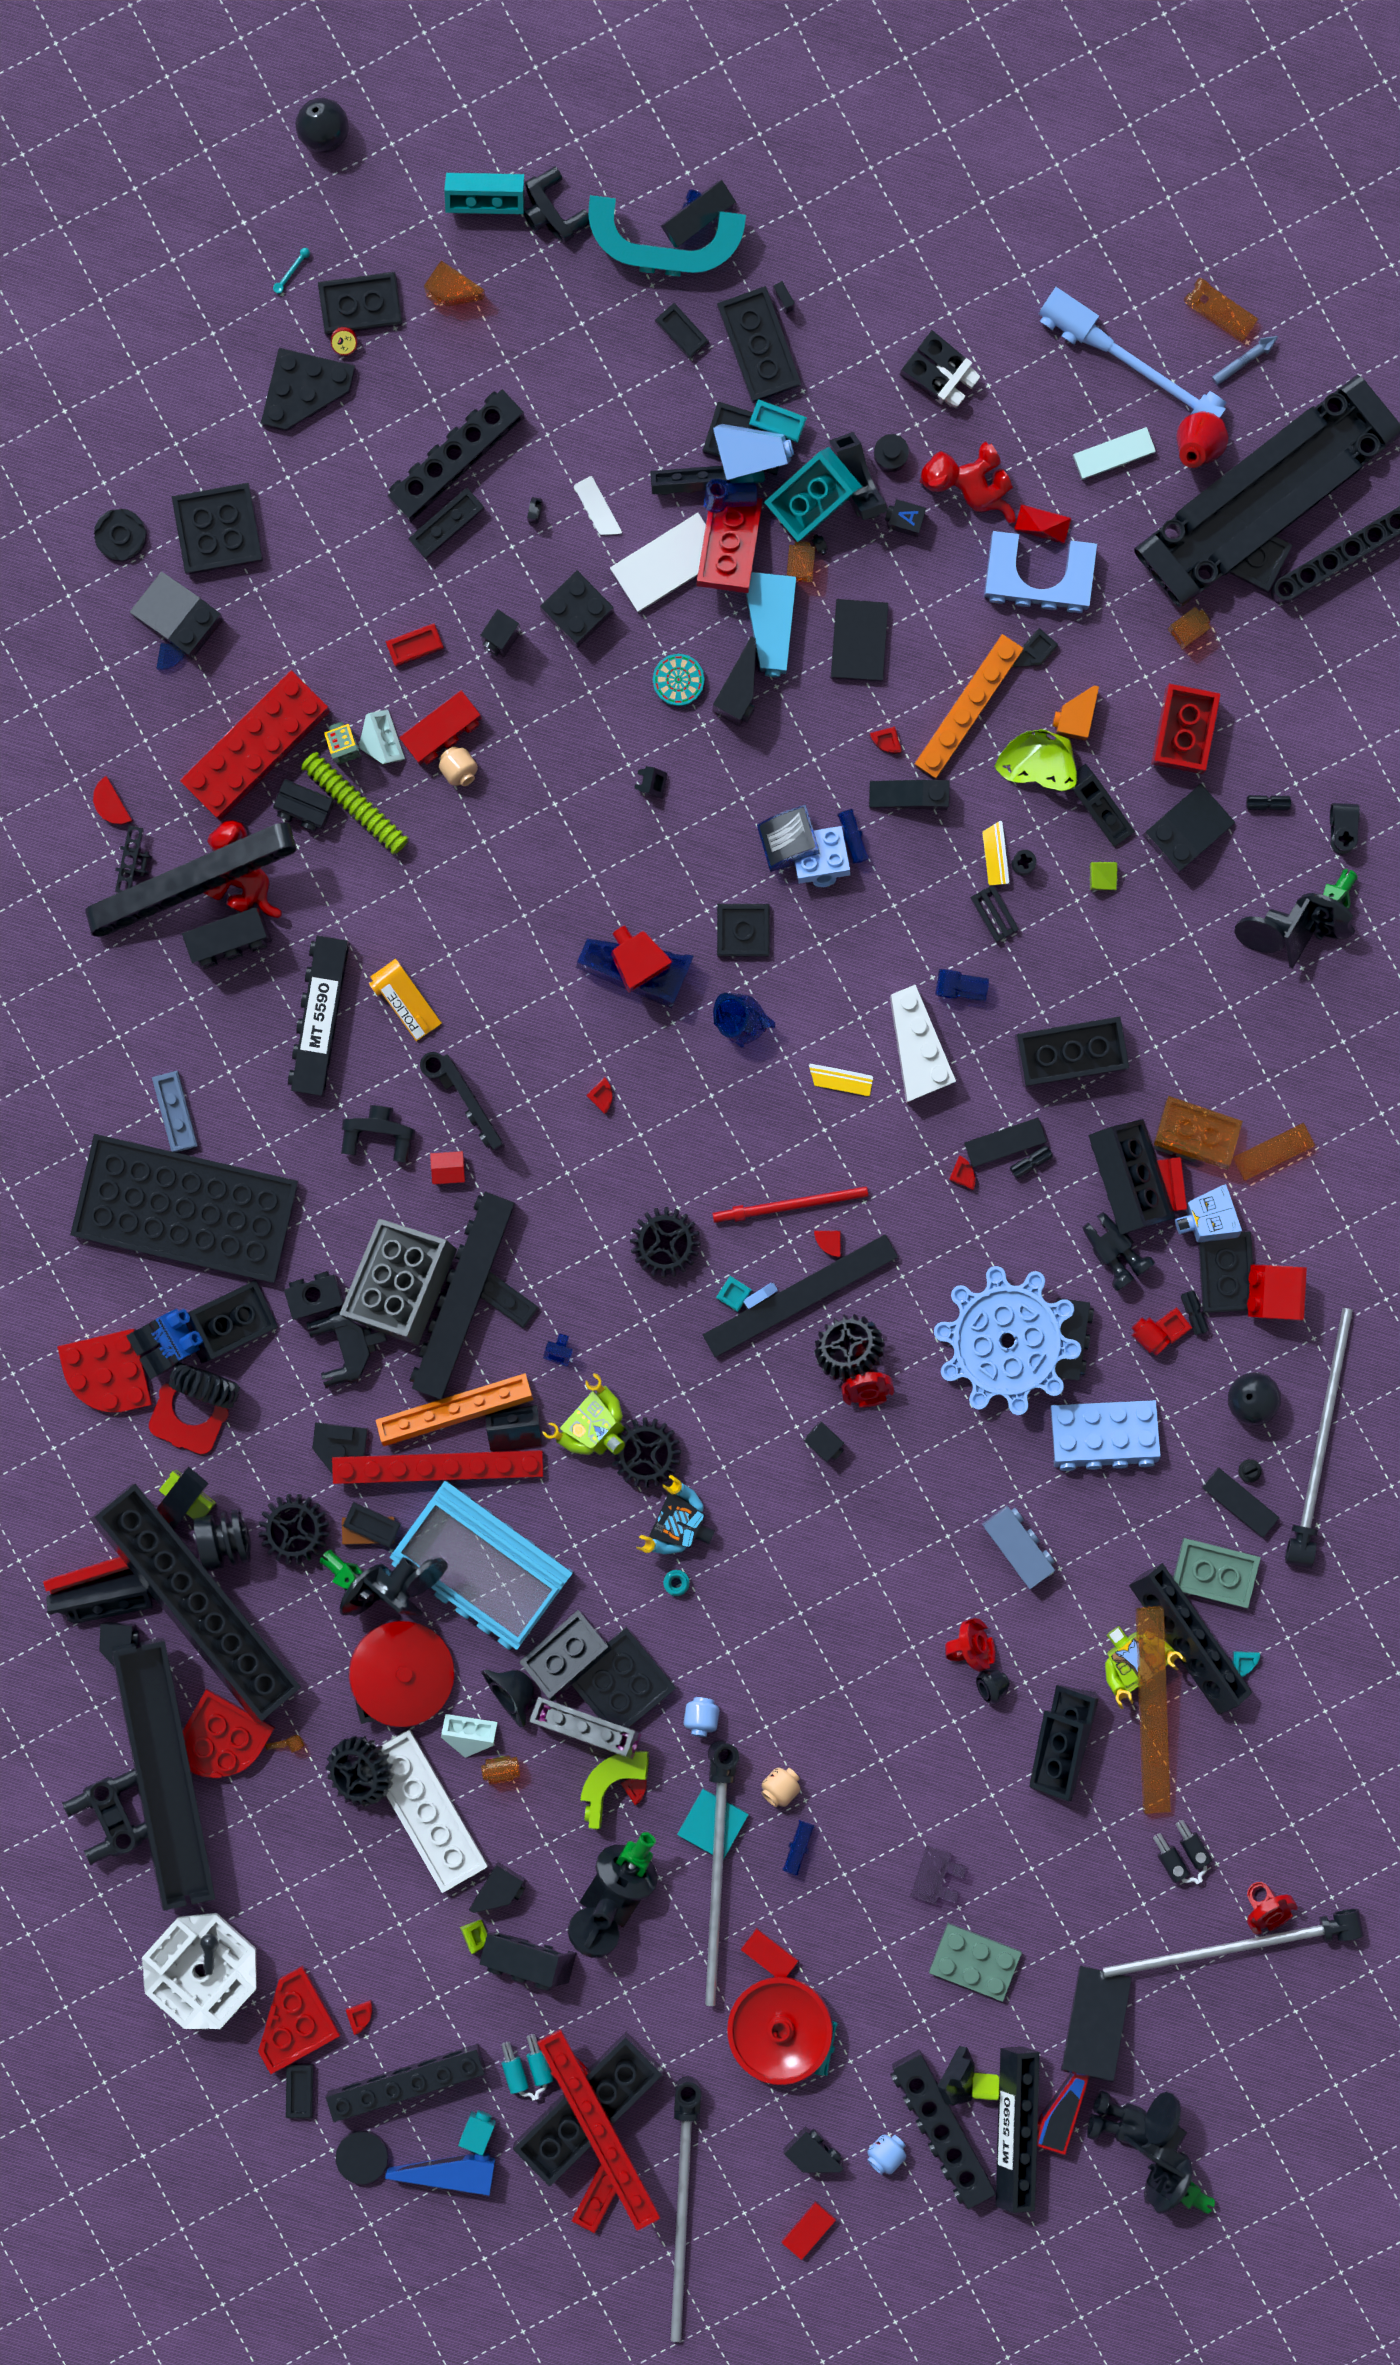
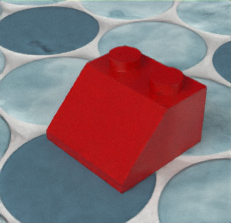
[1247,1265,1307,1320]

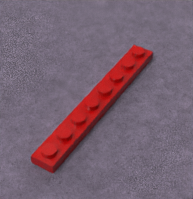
[332,1450,543,1484]
[537,2029,660,2231]

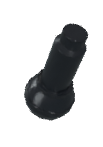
[200,1934,219,1975]

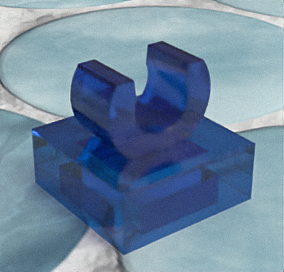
[543,1333,573,1367]

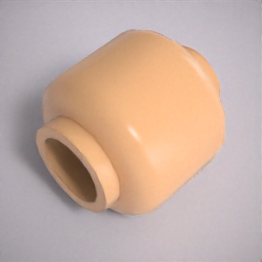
[439,747,478,786]
[761,1768,800,1807]

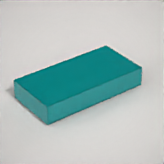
[749,399,807,443]

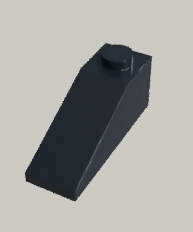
[1066,764,1135,847]
[869,780,950,810]

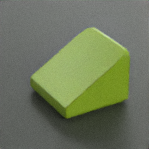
[972,2073,999,2100]

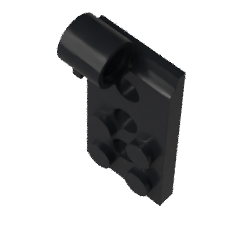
[420,1052,505,1151]

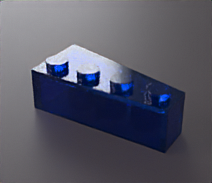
[576,938,694,1009]

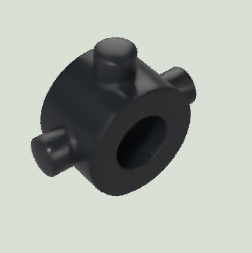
[812,534,828,555]

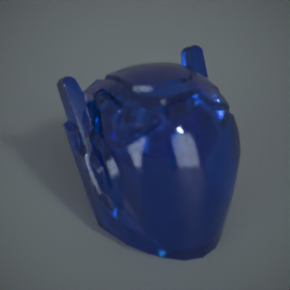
[713,992,776,1048]

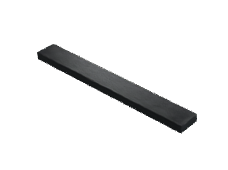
[702,1234,898,1357]

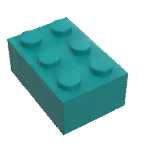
[764,447,862,542]

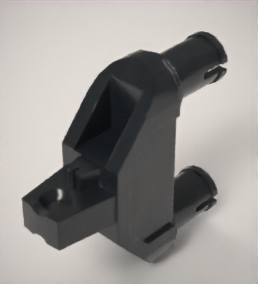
[307,1311,387,1389]

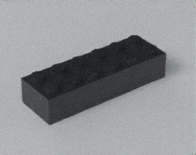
[513,2032,663,2187]

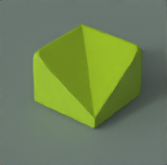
[1090,862,1117,890]

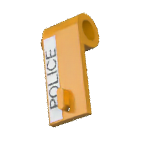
[369,959,442,1041]

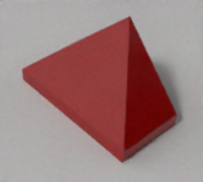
[1014,504,1071,544]

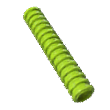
[301,752,408,855]

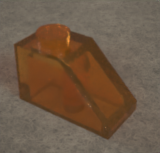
[424,261,486,307]

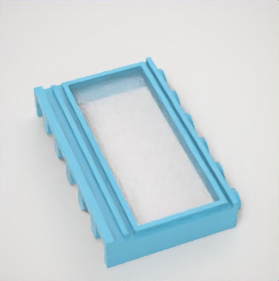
[389,1480,573,1650]

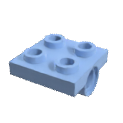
[793,826,850,887]

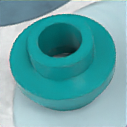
[663,1570,690,1596]

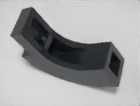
[829,432,888,520]

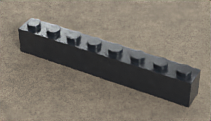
[409,1192,515,1399]

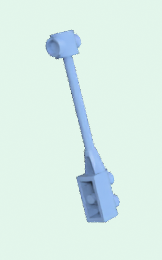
[1039,287,1227,418]

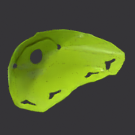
[995,729,1077,791]

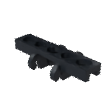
[115,825,153,893]

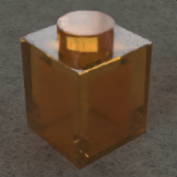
[786,541,815,582]
[1167,607,1211,650]

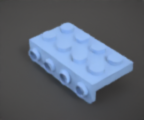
[1051,1400,1160,1471]

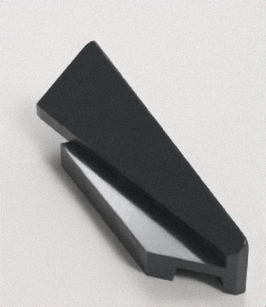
[46,1568,153,1624]

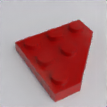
[258,1965,341,2074]

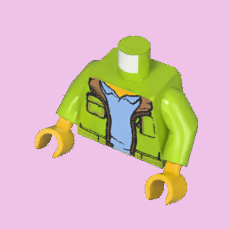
[1105,1626,1186,1709]

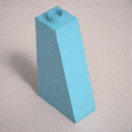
[746,572,796,677]

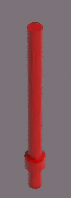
[712,1186,868,1223]

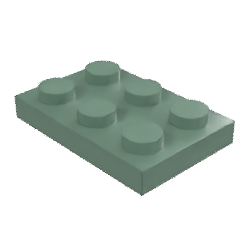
[1173,1538,1261,1608]
[929,1923,1022,2002]

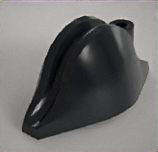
[481,1669,536,1727]

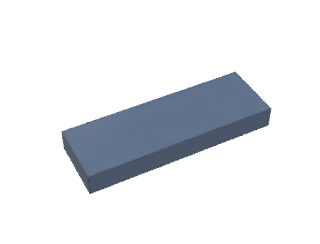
[152,1071,198,1152]

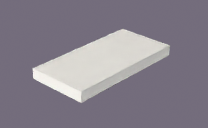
[610,513,706,613]

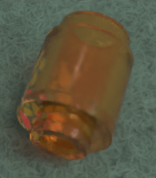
[481,1755,520,1785]

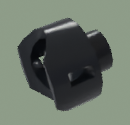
[874,434,909,473]

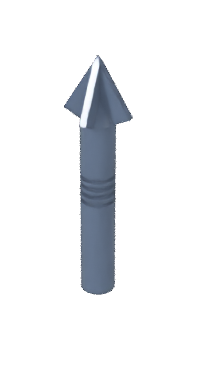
[1212,336,1278,385]

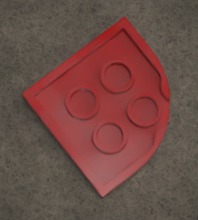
[57,1328,153,1412]
[183,1689,275,1778]

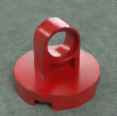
[841,1371,894,1408]
[945,1618,995,1671]
[1247,1882,1298,1934]

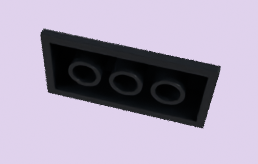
[1088,1119,1175,1235]

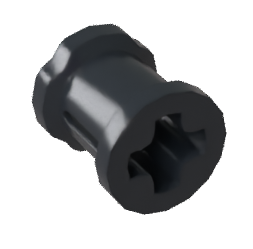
[1011,850,1037,876]

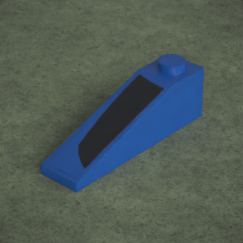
[385,2152,496,2195]

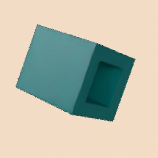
[458,2110,495,2155]

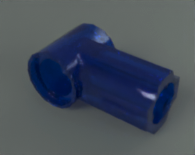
[704,478,757,513]
[935,969,989,1001]

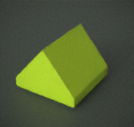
[460,1919,487,1954]

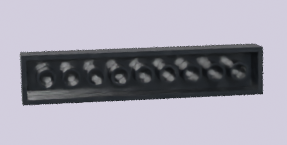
[90,1483,301,1722]

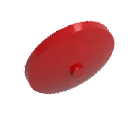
[349,1621,454,1727]
[727,1977,833,2085]

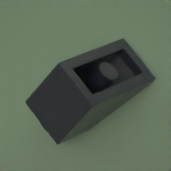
[469,1862,526,1913]

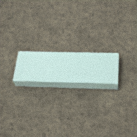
[1073,427,1156,480]

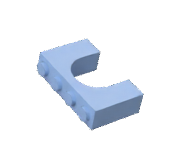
[984,531,1097,613]

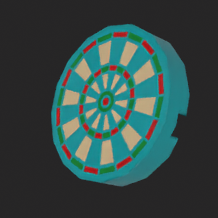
[652,654,705,707]

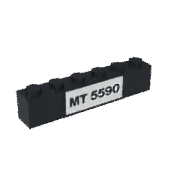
[288,936,350,1097]
[996,2046,1040,2213]

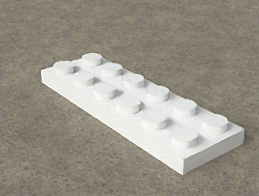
[381,1729,488,1893]

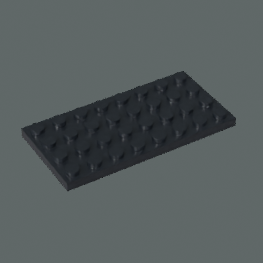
[70,1134,299,1283]

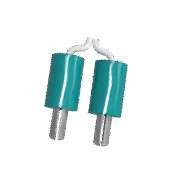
[501,2034,554,2100]

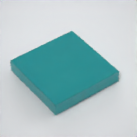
[677,1788,749,1860]

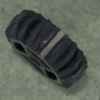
[630,1207,701,1278]
[814,1314,885,1383]
[169,1363,240,1409]
[611,1417,681,1488]
[259,1494,330,1564]
[325,1736,395,1807]

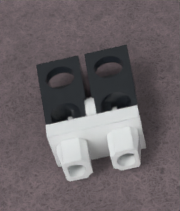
[899,330,980,408]

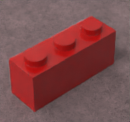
[399,690,482,765]

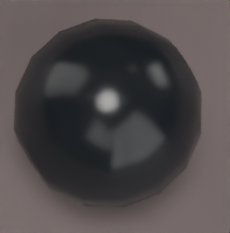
[295,98,349,153]
[1228,1372,1281,1426]

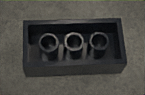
[1015,1016,1129,1087]

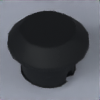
[1238,1459,1262,1483]

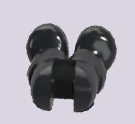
[1082,1212,1155,1292]
[1087,2091,1149,2145]

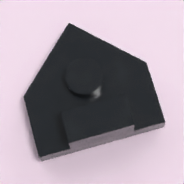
[312,1422,368,1474]
[937,2046,975,2105]

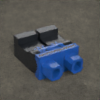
[126,1308,203,1379]

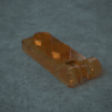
[1184,278,1258,342]

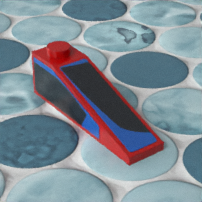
[1037,2073,1089,2155]

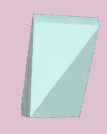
[358,710,405,764]
[441,1714,497,1758]

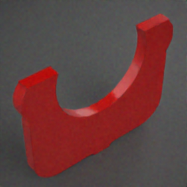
[149,1383,229,1454]

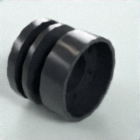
[194,1509,251,1571]

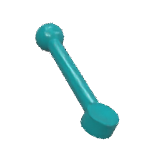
[273,248,310,294]

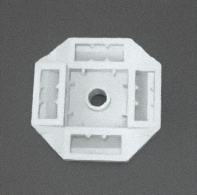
[142,1913,257,2029]

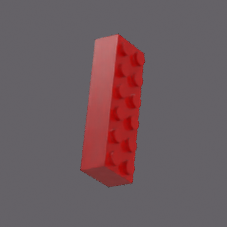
[180,670,331,821]

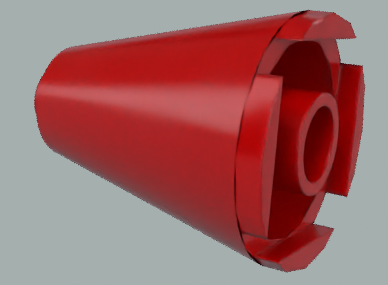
[1176,411,1229,468]

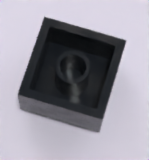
[540,570,614,648]

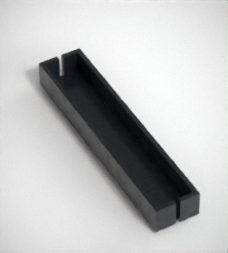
[110,1637,215,1911]

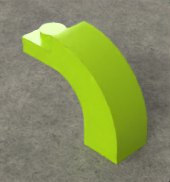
[580,1751,649,1829]

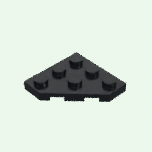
[261,348,355,431]

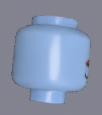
[684,1697,720,1737]
[867,2134,906,2175]

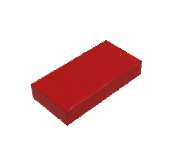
[386,623,444,667]
[741,1928,798,1977]
[782,2201,836,2260]

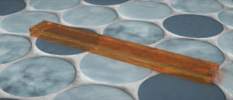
[1136,1606,1171,1814]

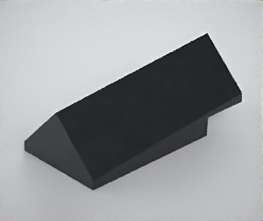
[1029,1685,1099,1801]

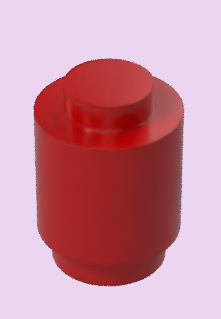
[1131,1317,1170,1355]

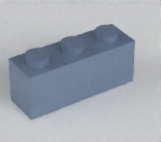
[982,1506,1055,1589]

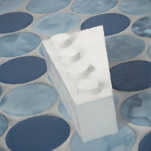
[890,985,956,1103]

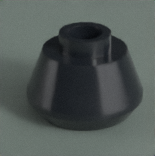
[976,1670,1010,1704]

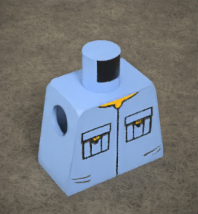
[1175,1184,1242,1242]

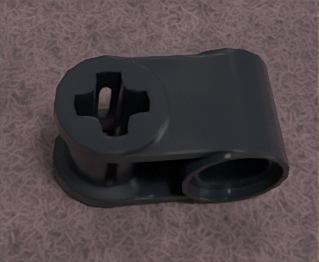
[1330,803,1360,855]

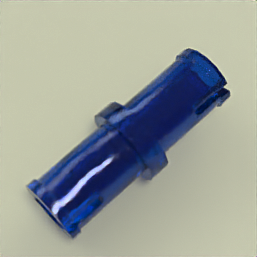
[837,809,869,864]
[782,1820,815,1876]

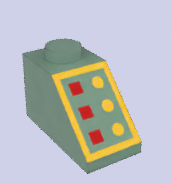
[324,722,361,765]

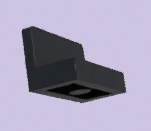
[486,1405,542,1452]

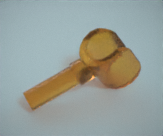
[266,1735,304,1753]

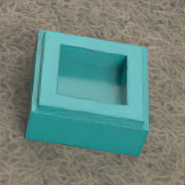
[716,1276,752,1312]

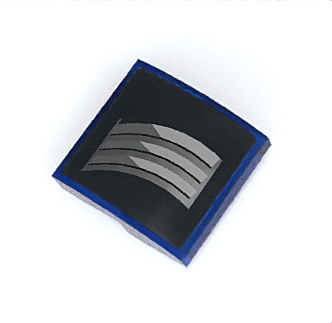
[757,804,820,872]

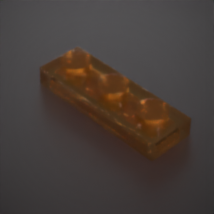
[1232,1123,1315,1181]

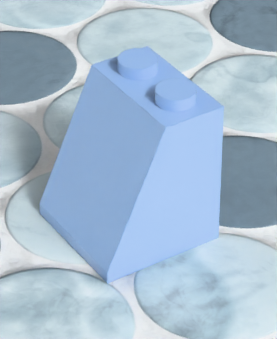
[713,424,794,480]

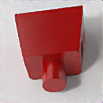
[612,925,672,993]

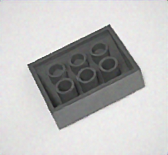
[339,1219,457,1345]

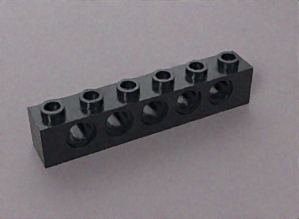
[387,389,525,523]
[1129,1563,1252,1715]
[325,2044,486,2123]
[890,2050,996,2209]

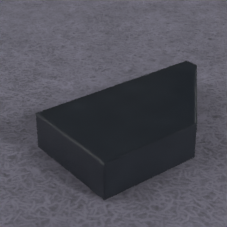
[1012,628,1059,667]

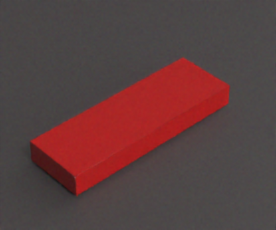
[571,2164,616,2233]

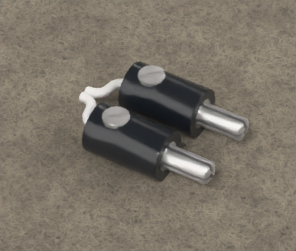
[1153,1820,1213,1884]

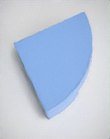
[743,1283,778,1309]

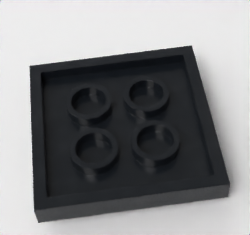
[171,483,263,575]
[572,1627,676,1728]

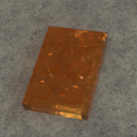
[1153,1096,1243,1170]

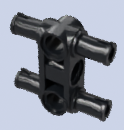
[62,1768,148,1866]

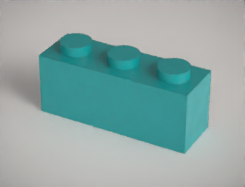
[444,173,525,214]

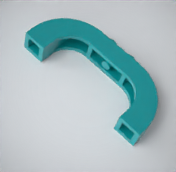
[588,195,746,277]

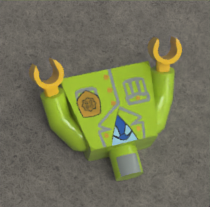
[542,1373,625,1455]

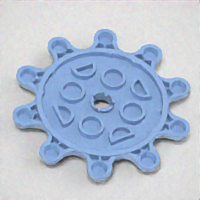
[934,1266,1081,1415]

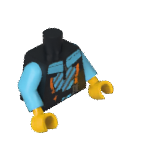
[636,1475,715,1554]

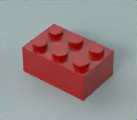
[1151,683,1221,774]

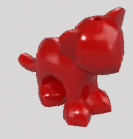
[919,441,1016,524]
[204,821,282,918]

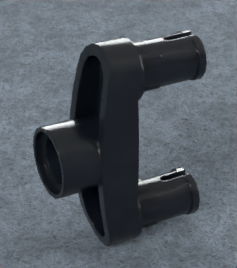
[524,166,590,243]
[341,1105,415,1163]

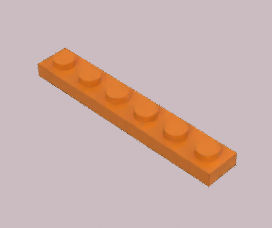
[914,634,1024,779]
[376,1373,533,1447]

